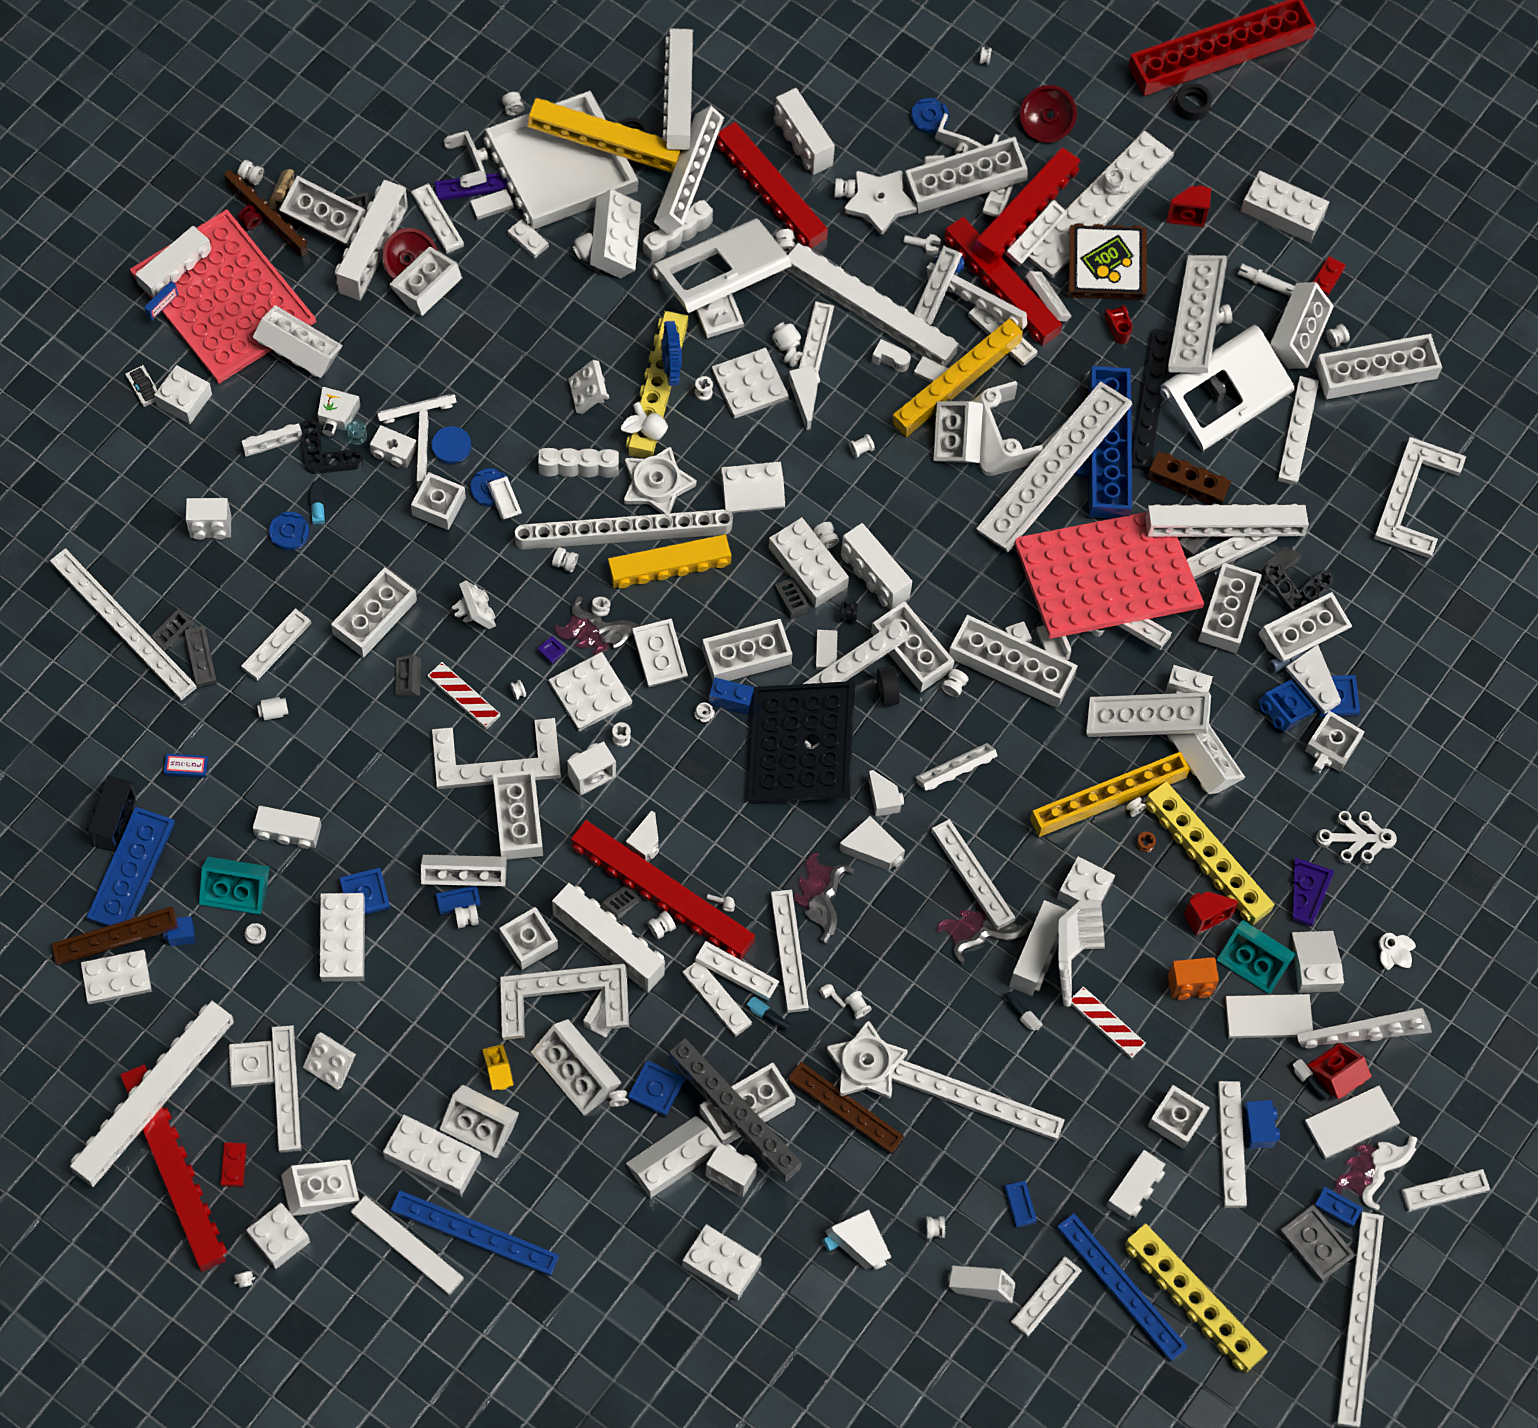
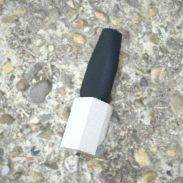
[1005,991,1043,1031]
[1293,1059,1330,1100]

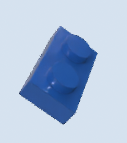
[1314,1187,1363,1228]

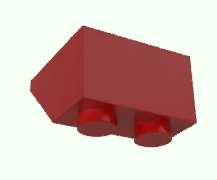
[1166,185,1211,228]
[1184,891,1238,935]
[1307,1043,1372,1099]

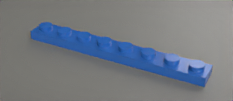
[391,1190,559,1277]
[1057,1213,1188,1362]

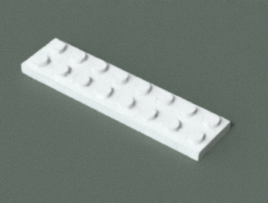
[1168,255,1227,373]

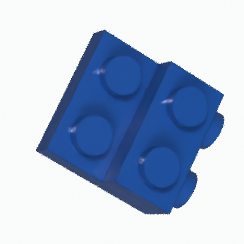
[1259,679,1317,732]

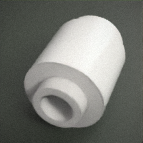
[257,697,288,721]

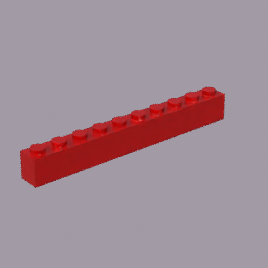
[571,820,755,960]
[120,1064,227,1272]

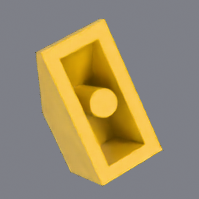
[482,1044,513,1090]

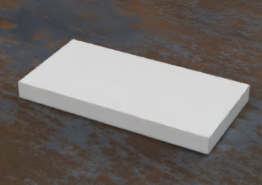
[1225,994,1313,1038]
[1304,1086,1400,1159]

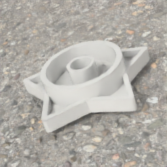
[844,171,917,235]
[624,447,696,514]
[827,1021,908,1099]

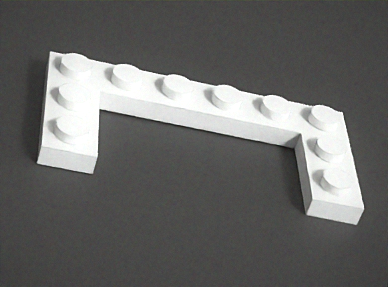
[1374,437,1466,559]
[432,718,561,789]
[500,964,629,1040]

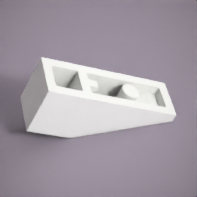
[789,365,820,430]

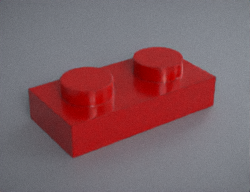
[1314,256,1346,297]
[221,1143,247,1187]

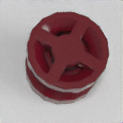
[238,205,263,230]

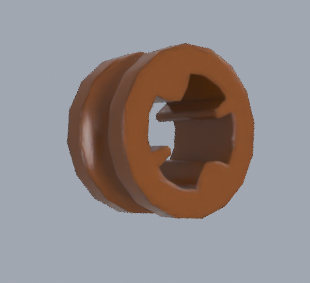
[1136,831,1156,852]

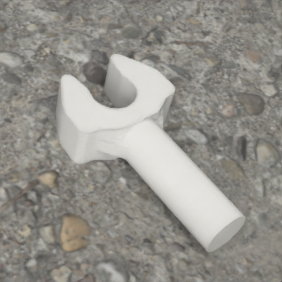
[904,234,941,255]

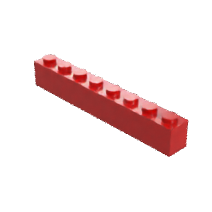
[716,122,828,249]
[973,147,1081,264]
[944,216,1062,346]

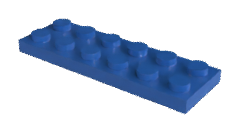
[86,807,175,927]

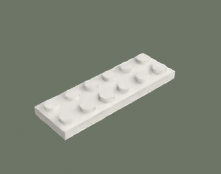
[1087,692,1211,737]

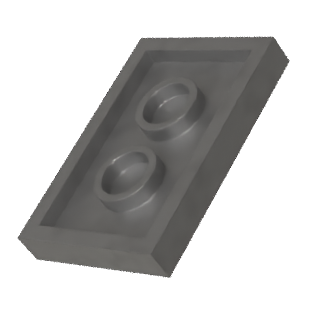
[1280,1205,1355,1283]

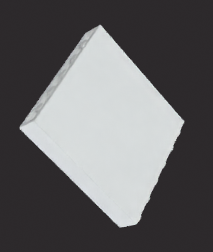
[484,91,638,229]

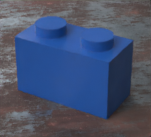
[709,677,754,715]
[1243,1100,1280,1149]

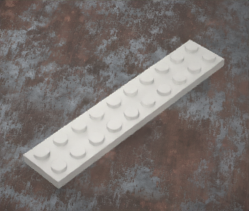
[1027,131,1174,279]
[976,381,1132,552]

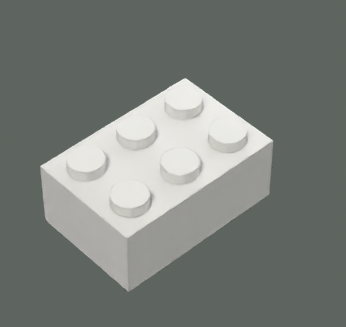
[682,1224,761,1301]

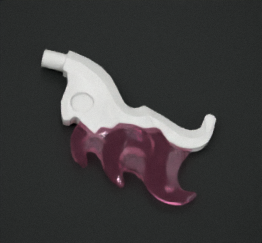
[1336,1136,1417,1211]

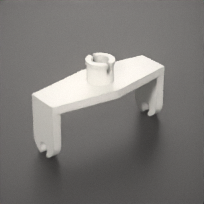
[935,113,999,155]
[444,131,488,187]

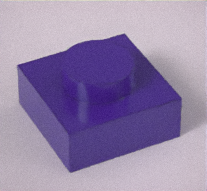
[538,636,566,665]

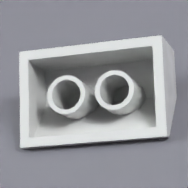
[390,247,462,316]
[934,401,983,463]
[721,462,785,513]
[440,1085,519,1158]

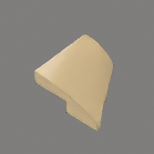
[268,169,294,210]

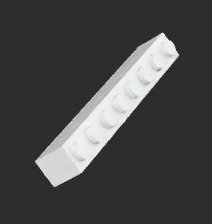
[663,29,693,150]
[654,106,724,234]
[1145,504,1309,537]

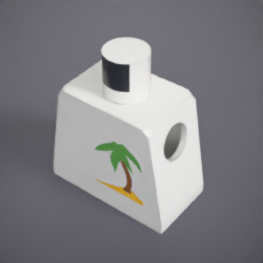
[318,387,360,436]

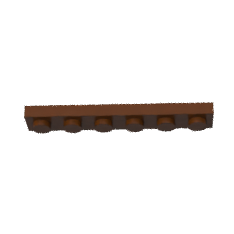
[224,170,308,258]
[52,906,179,965]
[788,1062,904,1155]

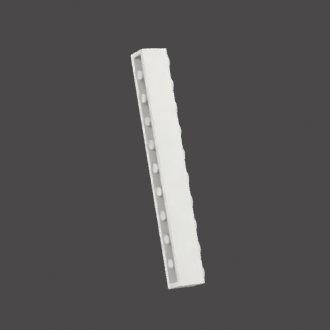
[785,243,958,367]
[70,1001,234,1187]

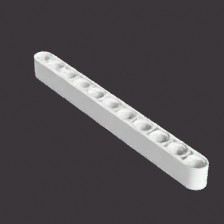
[515,510,733,550]

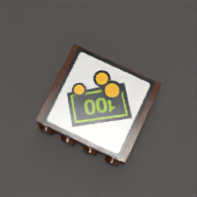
[1067,223,1147,300]

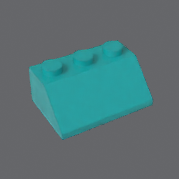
[199,857,270,915]
[1217,920,1296,994]

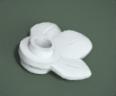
[1379,933,1416,970]

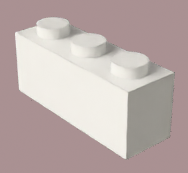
[253,806,322,849]
[1107,1150,1165,1221]

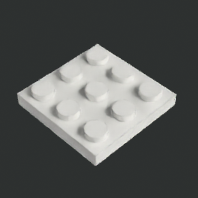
[712,348,789,419]
[549,652,632,731]

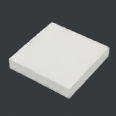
[229,1041,275,1087]

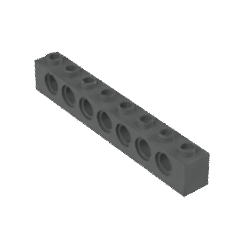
[669,1038,802,1183]

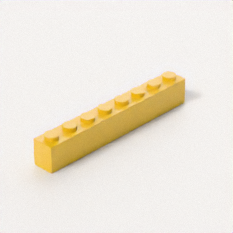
[527,98,681,173]
[893,318,1023,437]
[1030,751,1190,837]

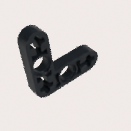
[301,419,363,474]
[1262,562,1334,612]

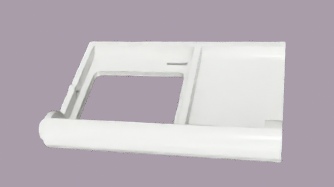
[651,218,791,313]
[1160,325,1294,451]

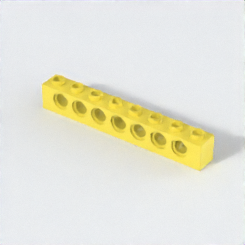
[626,311,688,459]
[1145,781,1274,926]
[1124,1223,1267,1374]

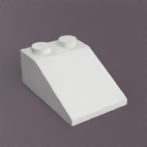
[1291,931,1344,993]
[281,1160,360,1216]

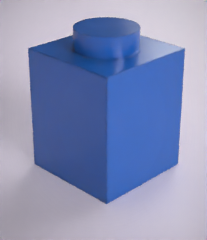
[163,916,195,946]

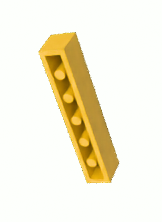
[608,534,731,588]

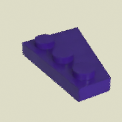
[1293,857,1334,927]

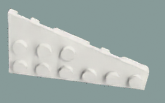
[1297,1008,1432,1049]

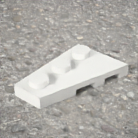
[1286,645,1341,714]

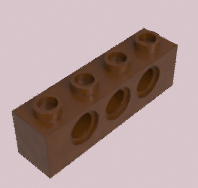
[1147,451,1232,505]

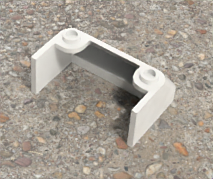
[971,381,1043,476]

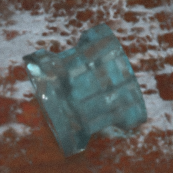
[346,420,367,445]

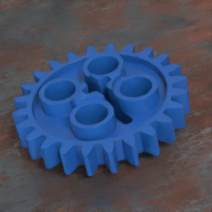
[661,321,682,386]

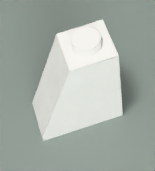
[839,816,905,871]
[826,1210,891,1270]
[948,1266,1015,1303]

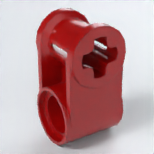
[1104,305,1133,344]

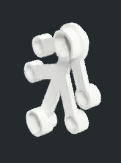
[1315,811,1397,864]

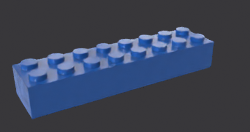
[1088,366,1132,519]

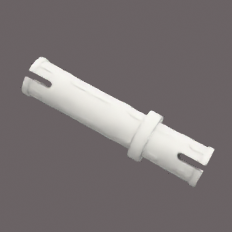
[1238,264,1295,297]

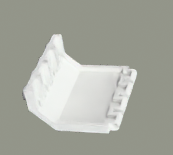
[1058,899,1105,1007]

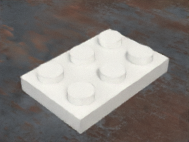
[632,618,688,687]
[81,950,152,1004]

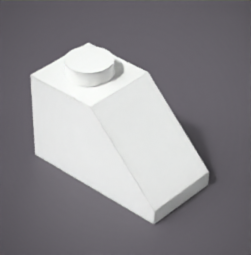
[868,770,904,816]
[626,811,659,861]

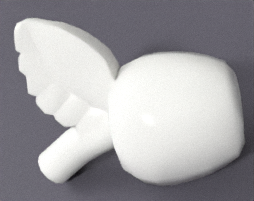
[621,402,668,440]

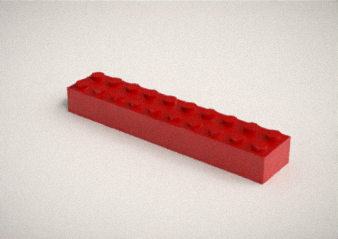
[1128,0,1316,96]

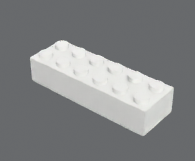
[906,137,1027,214]
[335,180,408,301]
[1315,334,1442,399]
[949,615,1078,708]
[552,883,665,993]

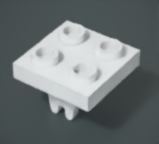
[696,293,744,338]
[569,360,609,414]
[452,581,496,629]
[303,1032,356,1090]

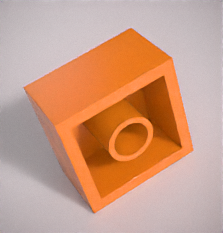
[1168,957,1219,1000]

